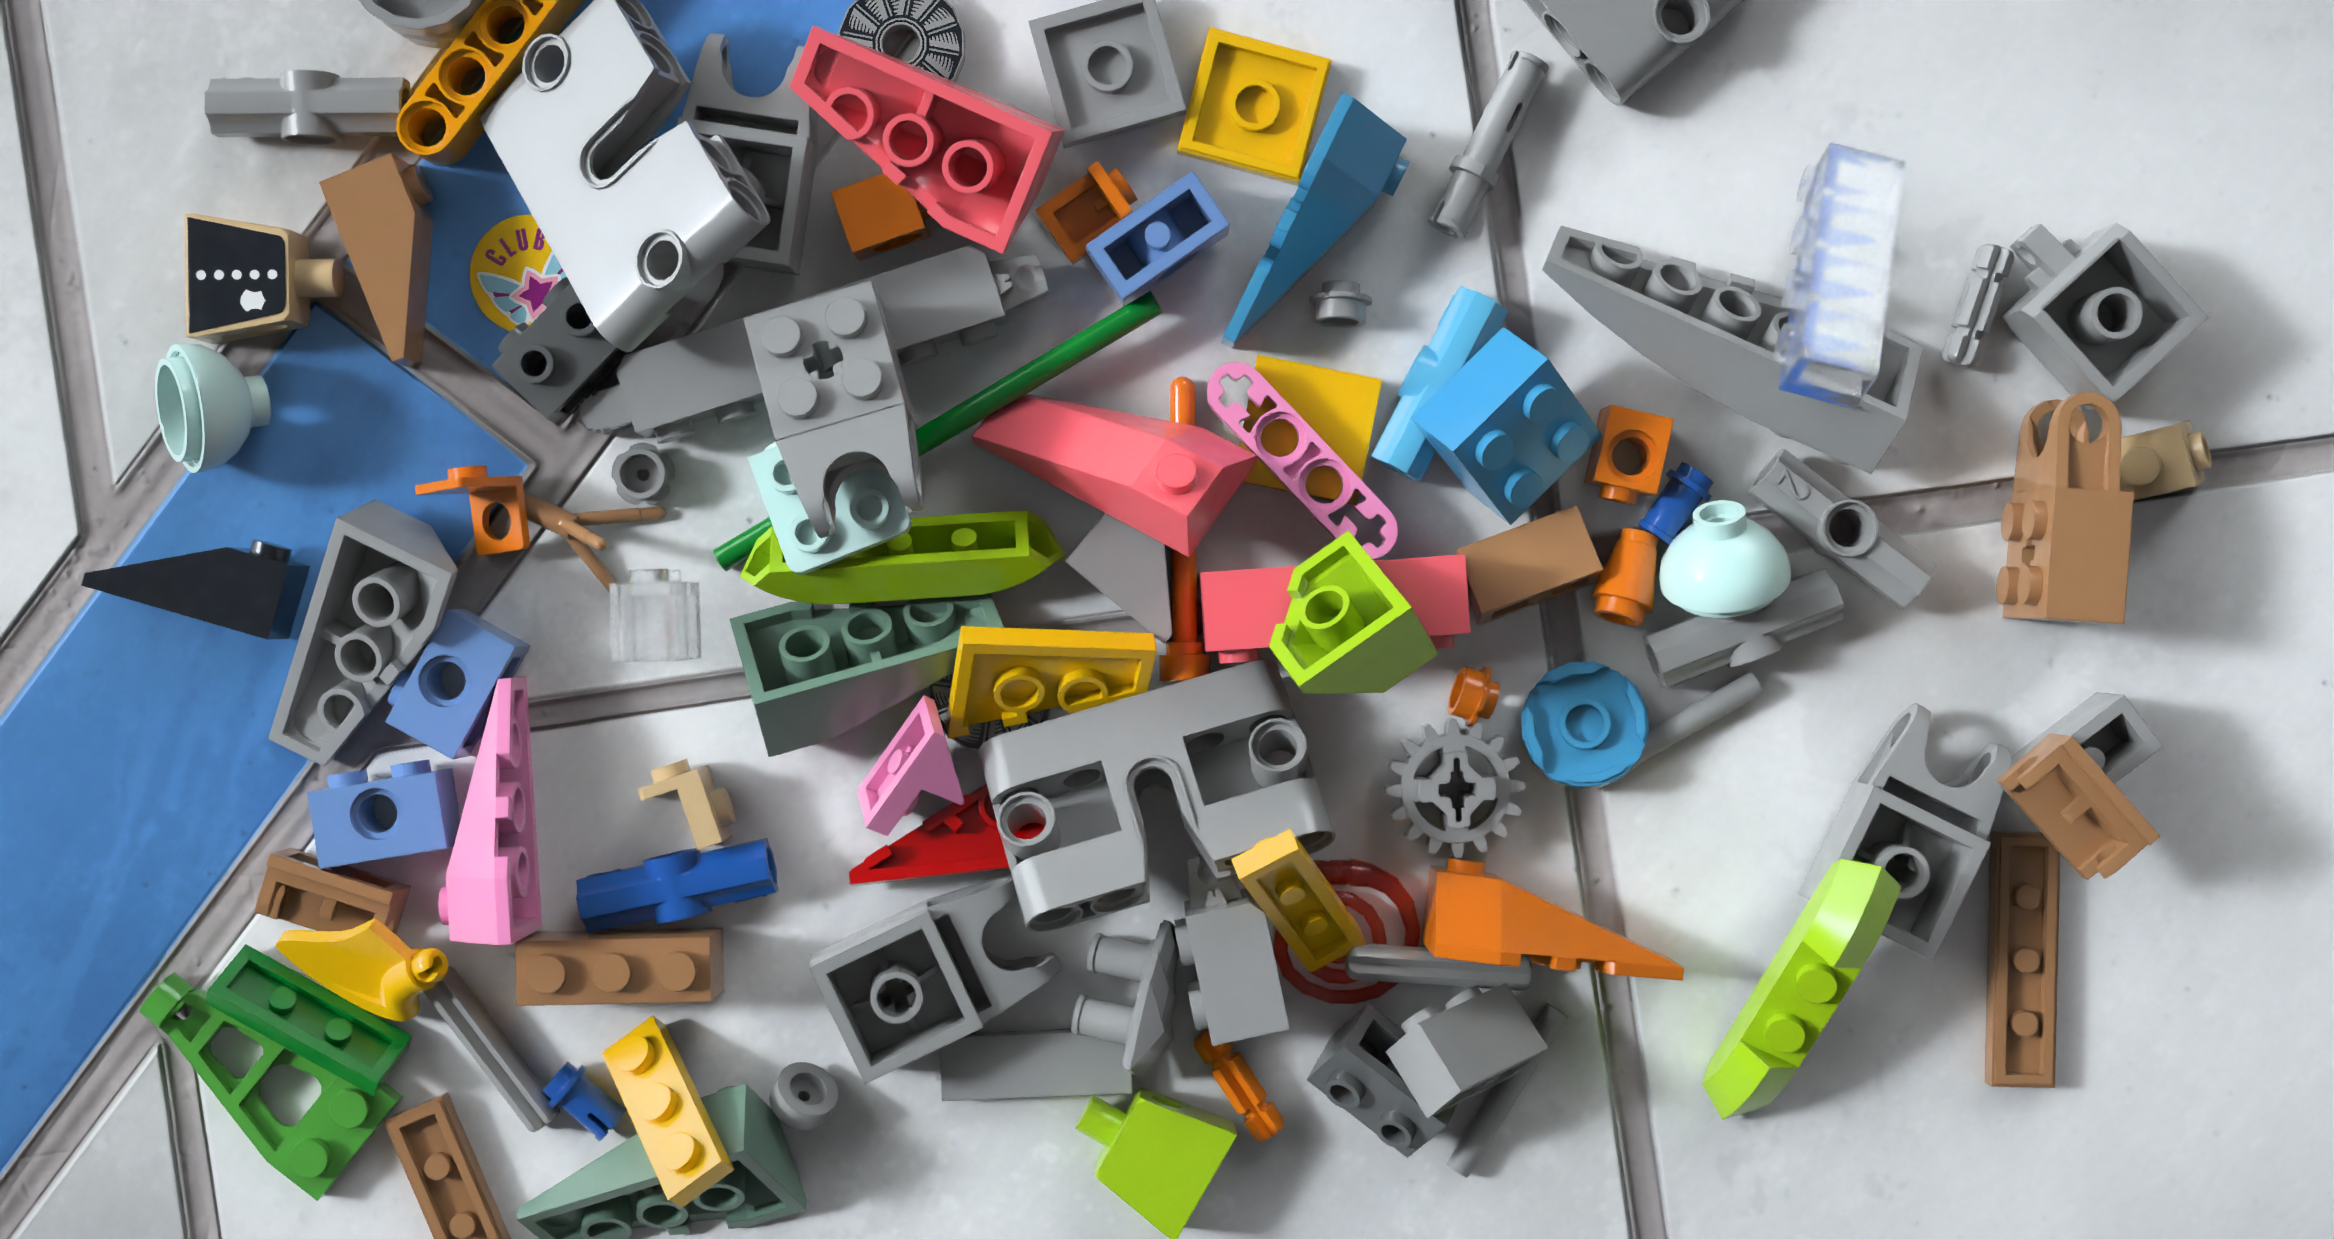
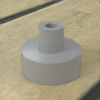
[769,1062,839,1130]

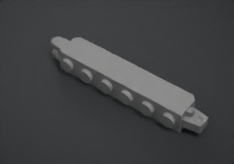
[578,245,1049,444]

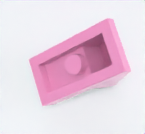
[857,695,965,836]

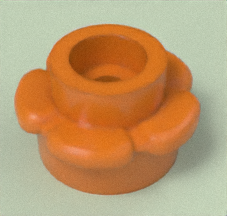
[1448,666,1500,727]

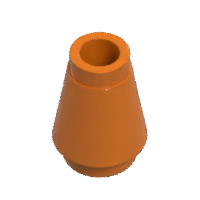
[1591,528,1659,627]

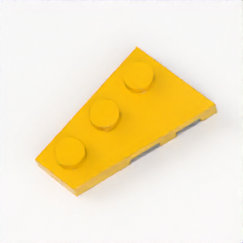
[946,626,1157,739]

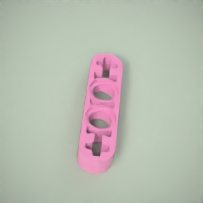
[1206,362,1398,559]

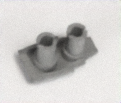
[1071,920,1179,1079]

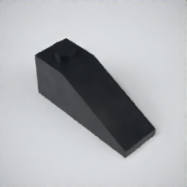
[81,539,310,640]

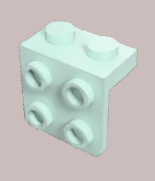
[748,441,912,575]

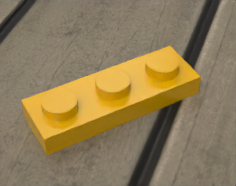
[1231,829,1366,973]
[602,1015,735,1209]

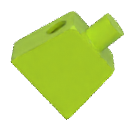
[1075,1087,1237,1239]

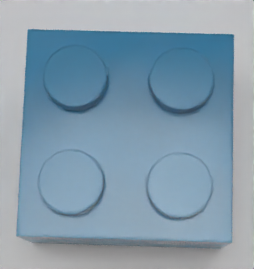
[1411,327,1603,525]

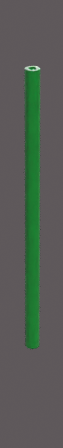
[713,290,1163,571]

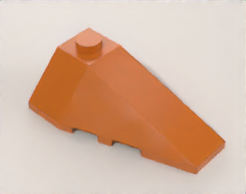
[1421,857,1684,981]

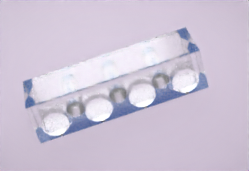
[1774,142,1905,409]

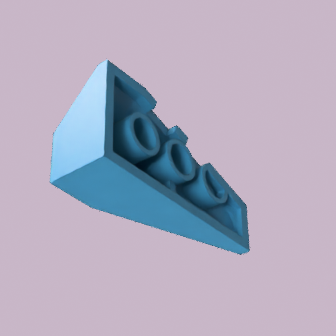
[1221,92,1410,349]

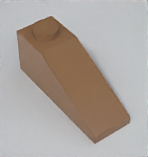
[319,153,433,368]

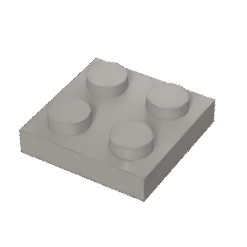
[1028,0,1186,149]

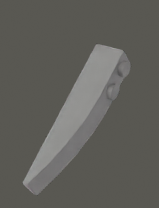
[1542,225,1923,474]

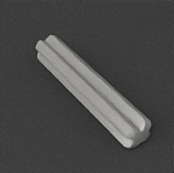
[1345,943,1532,991]
[424,966,560,1132]

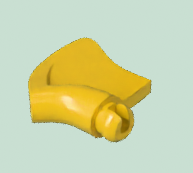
[276,918,449,1022]

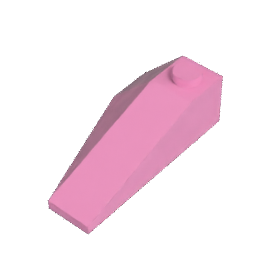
[438,676,543,945]

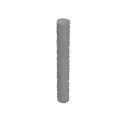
[1629,672,1763,771]
[1446,1003,1568,1178]

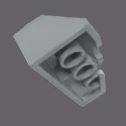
[268,499,458,766]

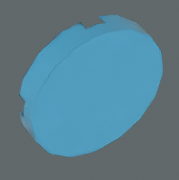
[1521,661,1649,789]

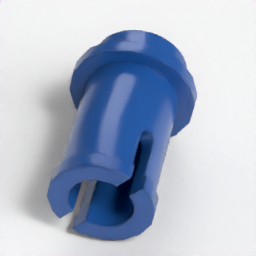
[1638,462,1714,546]
[542,1061,627,1141]

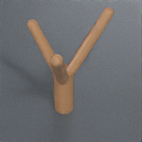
[524,492,666,597]

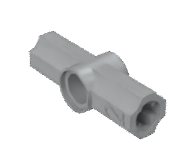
[205,70,412,145]
[1747,449,1937,609]
[1643,568,1845,687]

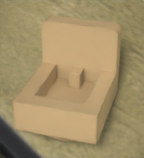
[2120,420,2212,500]
[637,759,736,850]

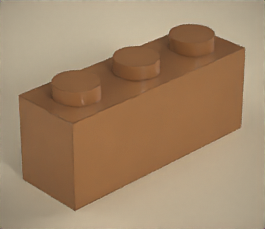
[515,927,724,1006]

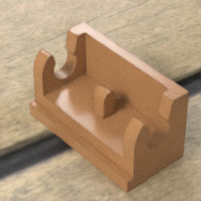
[1456,505,1603,626]
[1996,733,2160,880]
[255,848,411,934]

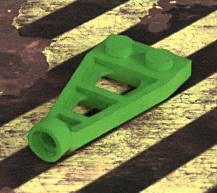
[139,972,403,1201]

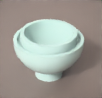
[155,343,271,473]
[1659,500,1791,618]

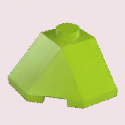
[1269,530,1439,694]

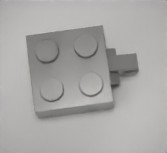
[2000,223,2209,411]
[1174,854,1290,1046]

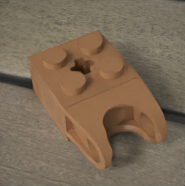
[1996,392,2134,624]

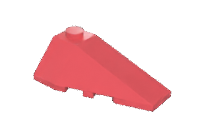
[790,26,1065,254]
[972,394,1257,557]

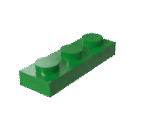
[206,944,412,1096]

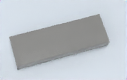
[940,1029,1133,1101]

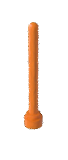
[1159,376,1210,681]

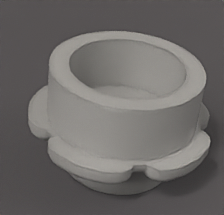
[1309,280,1372,328]
[611,443,675,505]

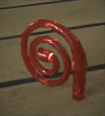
[1273,858,1421,1004]

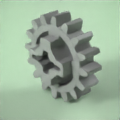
[1384,718,1525,858]

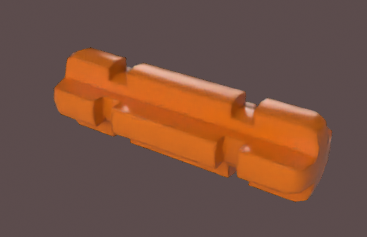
[1194,1028,1284,1143]

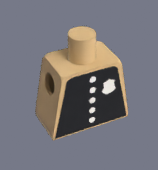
[184,214,344,343]

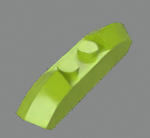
[740,510,1066,604]
[1702,859,1901,1120]

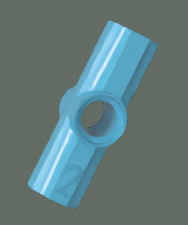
[1370,286,1509,482]

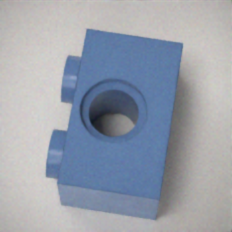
[1086,171,1230,306]
[385,609,531,759]
[307,759,461,869]

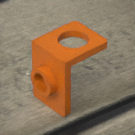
[415,465,530,556]

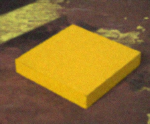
[1177,27,1332,186]
[1239,354,1382,505]

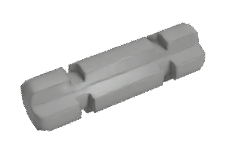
[1942,244,2014,368]

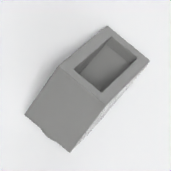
[1065,513,1172,644]

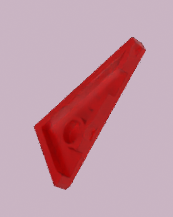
[849,784,1045,886]

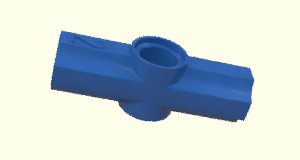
[576,838,779,933]

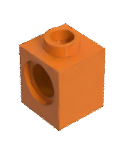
[831,173,931,261]
[1584,405,1674,505]

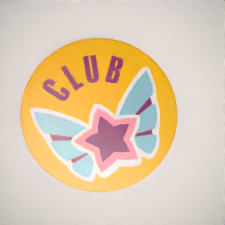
[469,214,567,331]

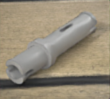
[1428,51,1549,239]

